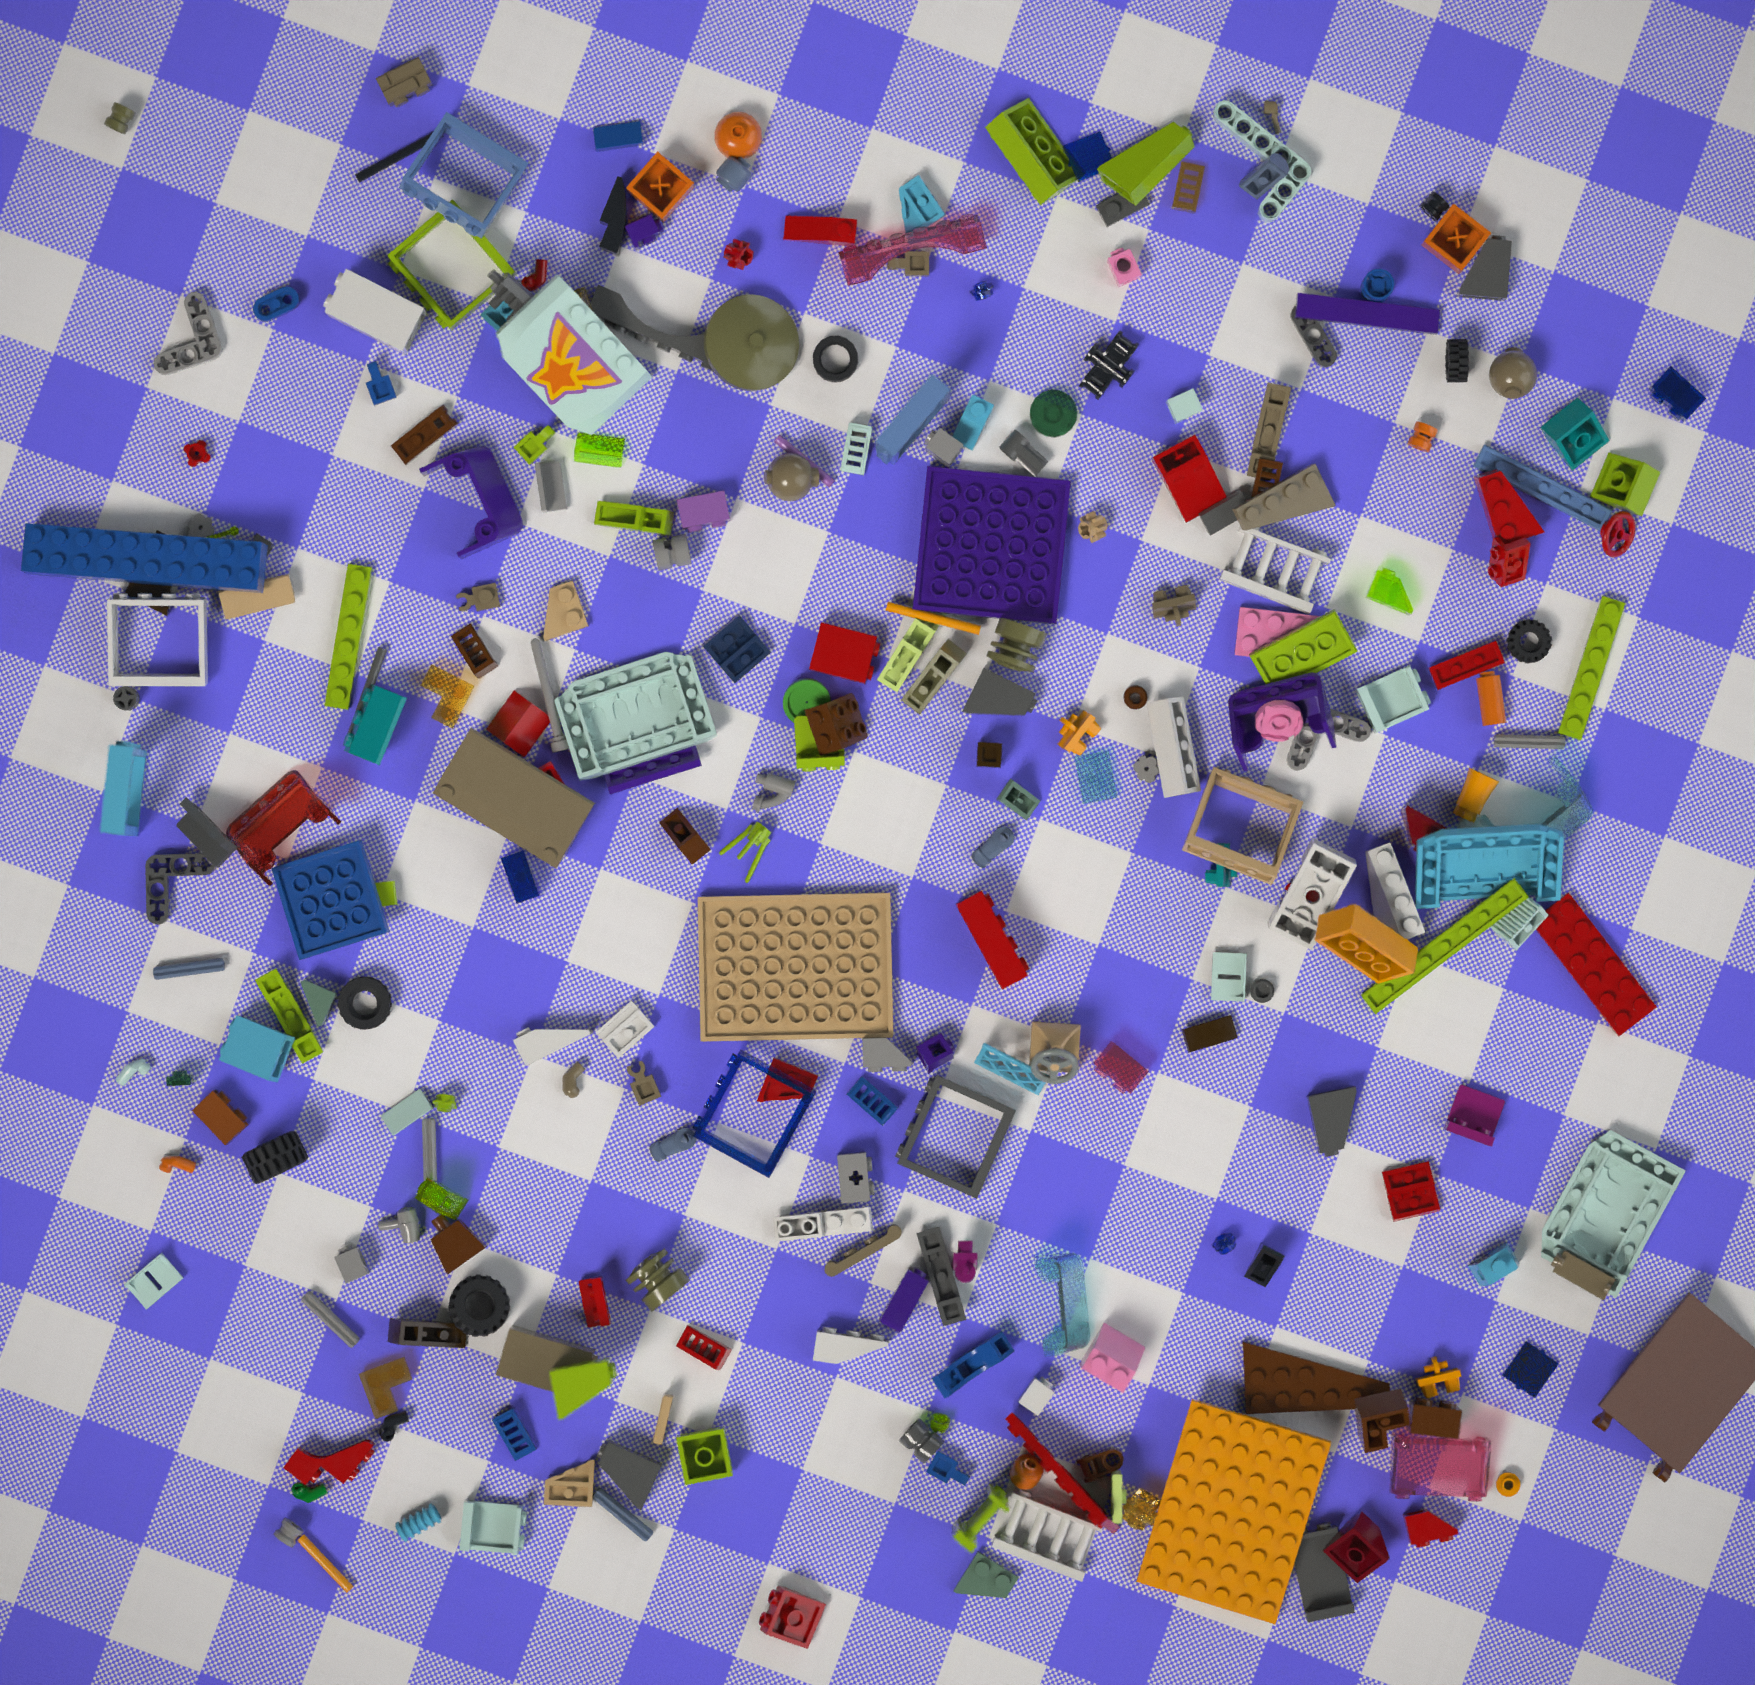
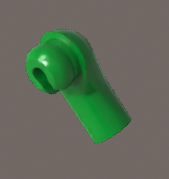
[291,1482,328,1503]

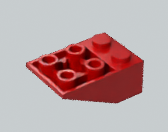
[1152,435,1227,523]

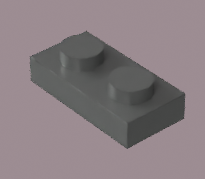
[1096,194,1150,228]

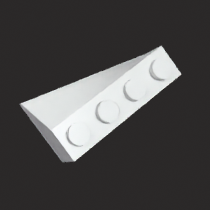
[1365,843,1426,939]

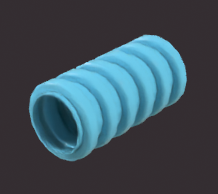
[395,1504,442,1542]

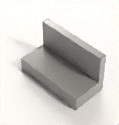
[535,461,567,513]

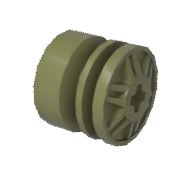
[986,617,1047,673]
[626,1248,690,1312]

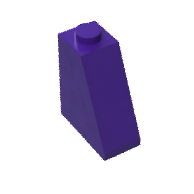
[879,1267,929,1333]

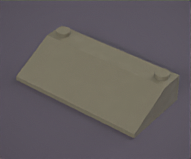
[433,728,595,868]

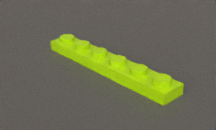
[324,564,373,710]
[1557,596,1625,741]

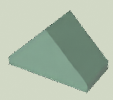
[996,779,1040,820]
[300,980,338,1027]

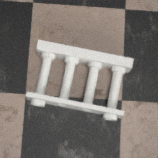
[1219,526,1331,614]
[991,1489,1103,1582]

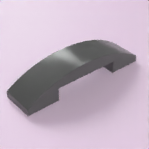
[916,1227,966,1326]

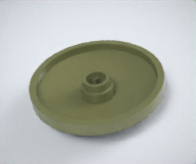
[704,294,799,391]

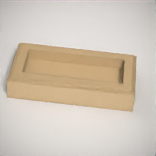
[653,1394,673,1445]

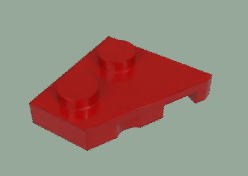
[757,1057,818,1102]

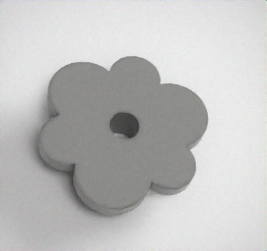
[187,514,215,538]
[1133,756,1159,783]

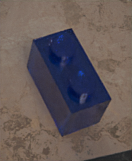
[1648,366,1706,422]
[501,850,541,904]

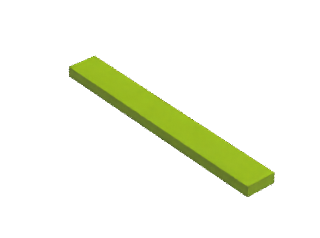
[1361,878,1529,1014]

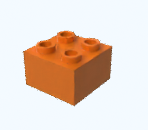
[626,151,695,223]
[1421,203,1491,274]

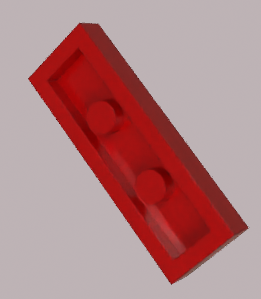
[1428,641,1505,690]

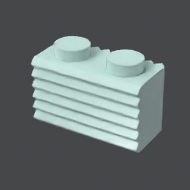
[1490,897,1548,951]

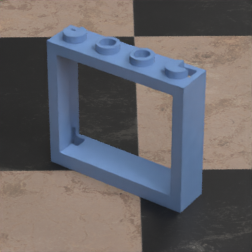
[399,112,529,239]
[875,374,951,465]

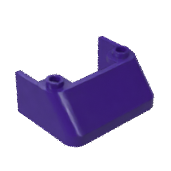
[419,446,523,560]
[1228,673,1337,771]

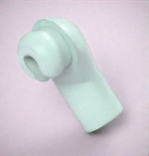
[115,1059,151,1086]

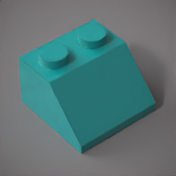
[1540,397,1610,471]

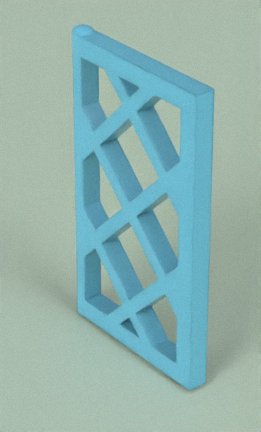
[974,1043,1049,1095]

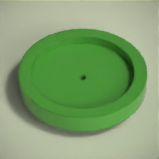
[783,678,831,723]

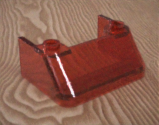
[226,770,341,887]

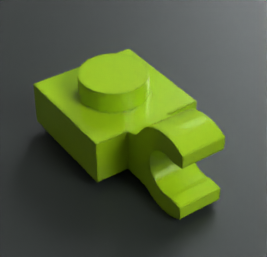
[513,425,556,465]

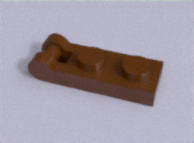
[391,405,459,465]

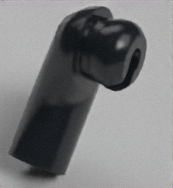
[379,1411,410,1442]

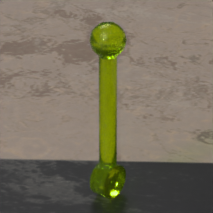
[206,526,239,538]

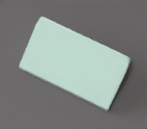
[381,1089,434,1136]

